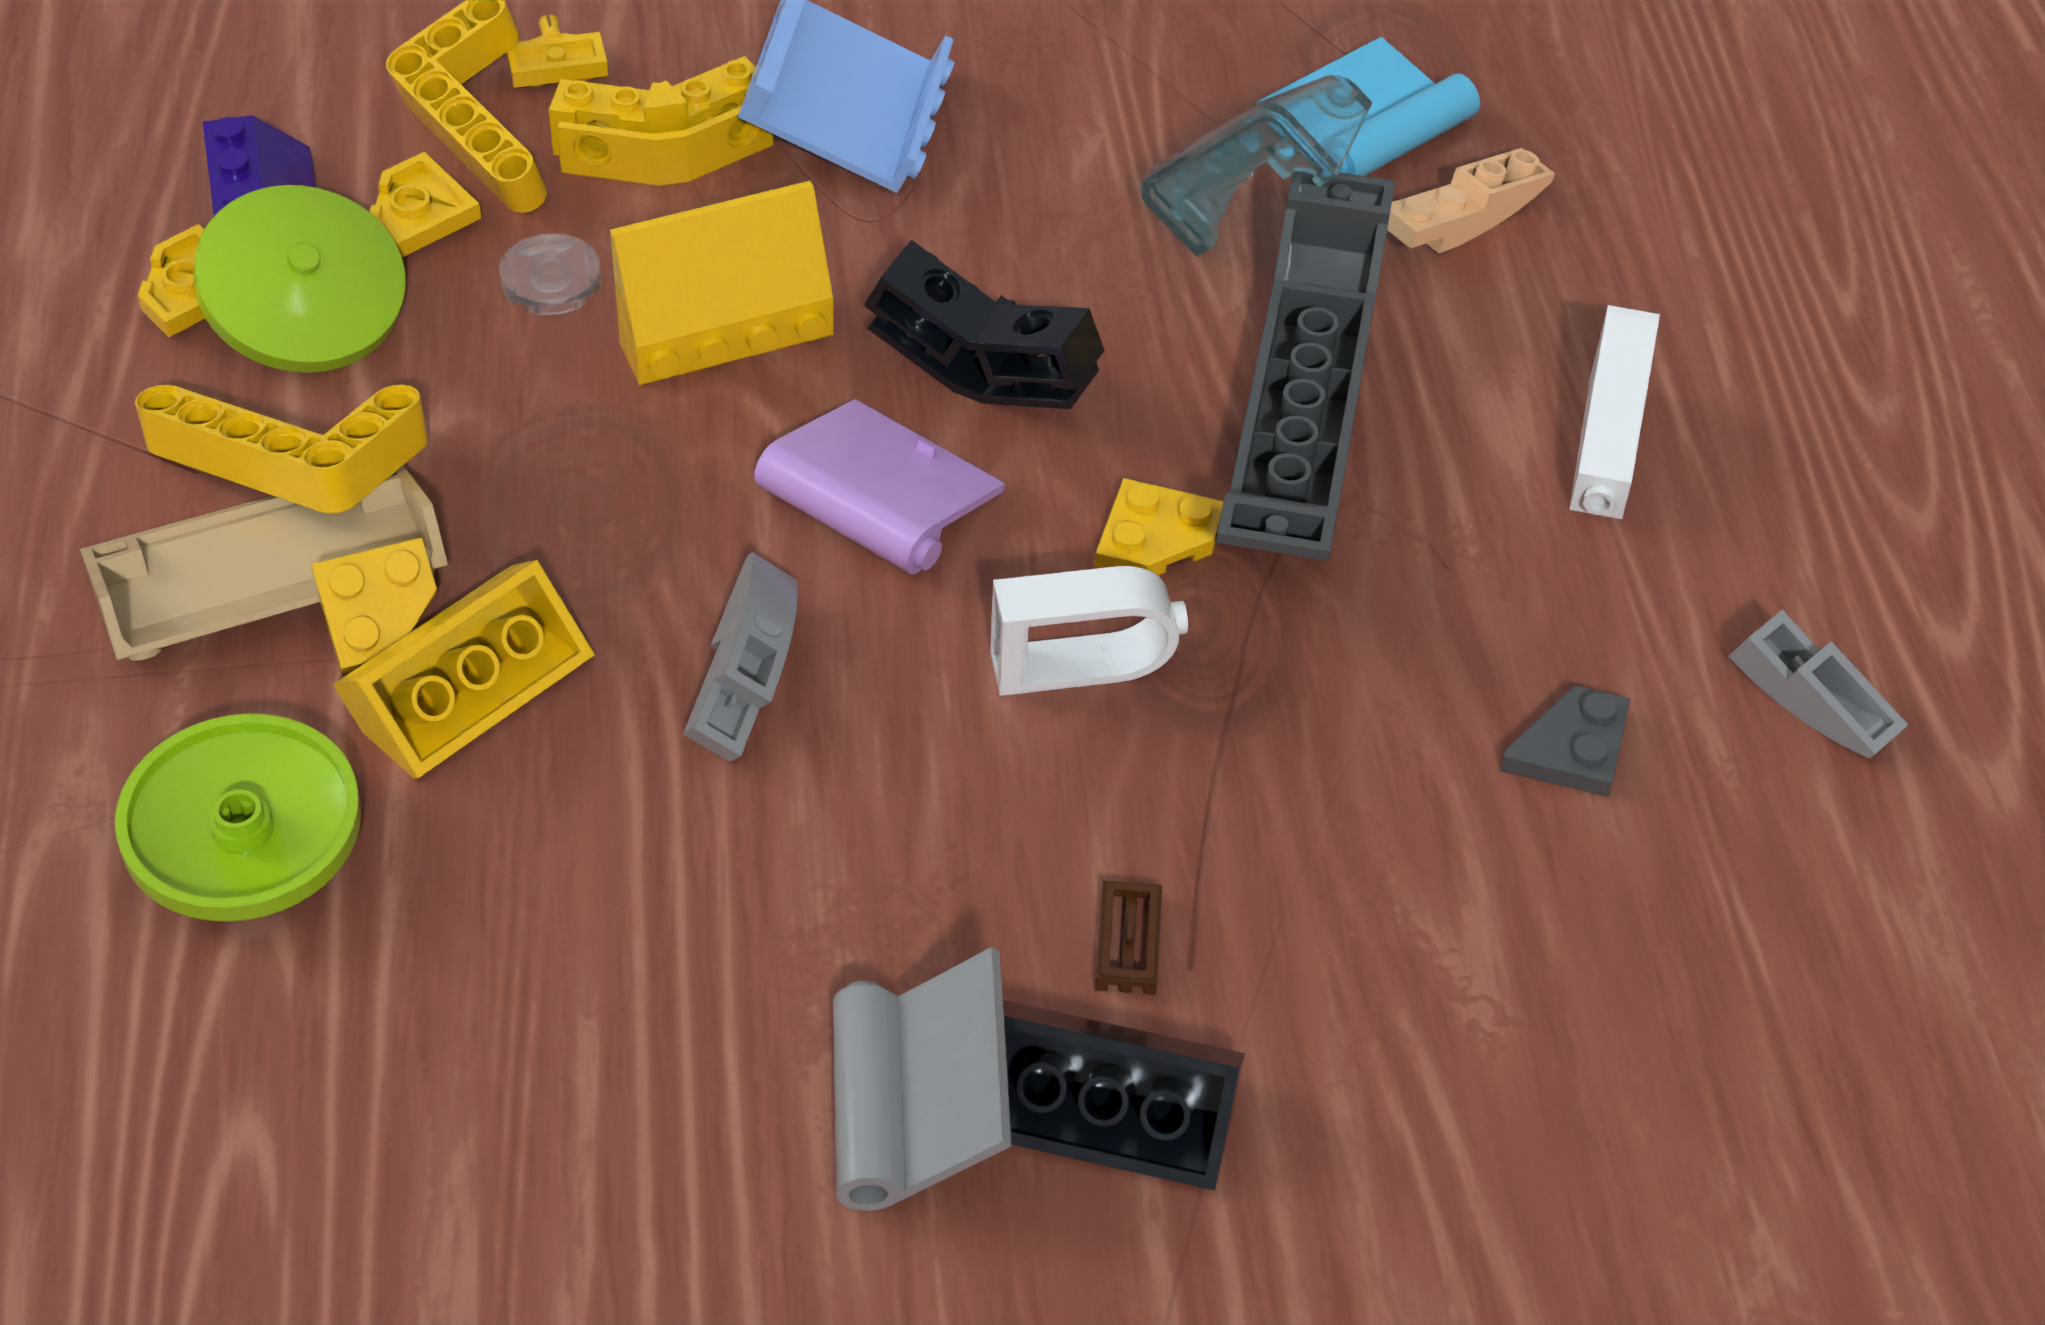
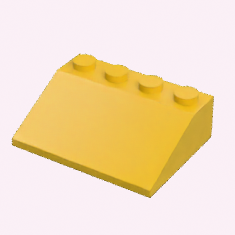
[610,181,834,385]

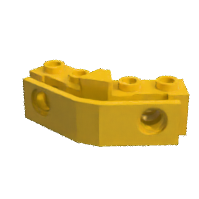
[549,56,773,186]

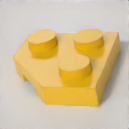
[369,151,482,258]
[138,224,205,337]
[1095,478,1224,576]
[311,537,437,675]

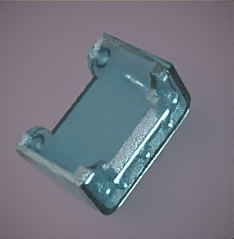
[1140,75,1372,257]

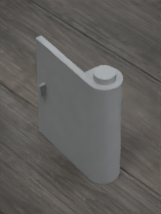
[833,947,1012,1211]

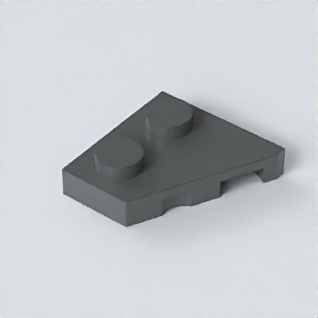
[1500,685,1630,797]

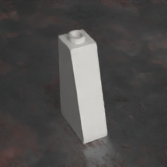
[1569,305,1660,519]

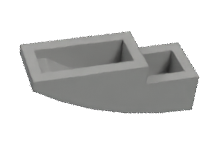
[1728,609,1908,759]

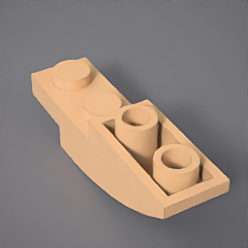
[1387,148,1555,254]

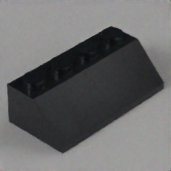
[1003,1000,1245,1190]

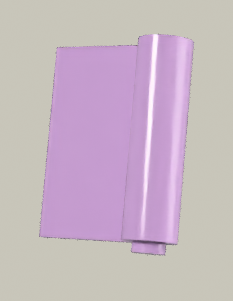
[754,399,1005,575]

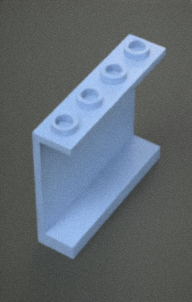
[737,0,955,193]

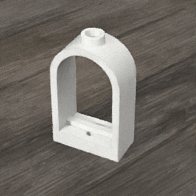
[990,566,1188,696]

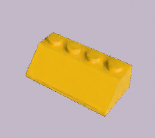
[333,560,595,779]

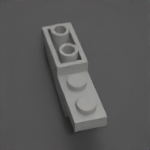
[683,552,798,762]

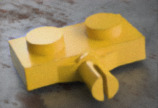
[507,14,608,88]

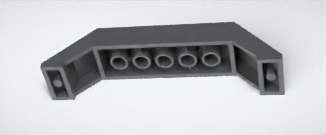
[1216,165,1396,561]

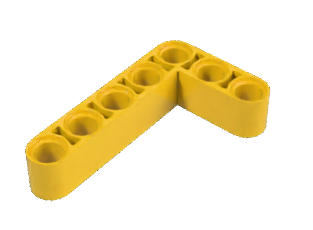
[386,0,547,213]
[135,384,428,514]

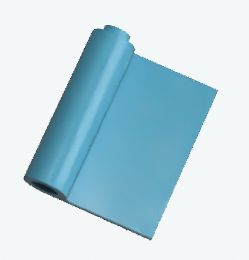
[1256,36,1480,176]

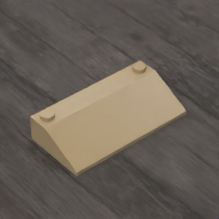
[80,465,448,661]

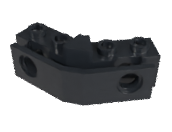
[864,240,1105,409]

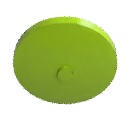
[193,185,406,373]
[115,714,361,921]

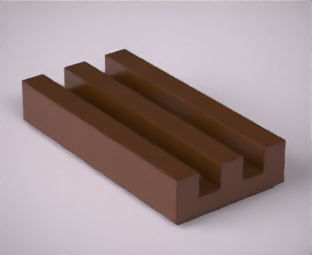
[1095,880,1162,995]

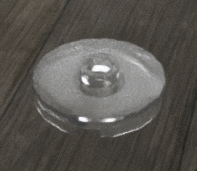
[499,234,601,315]

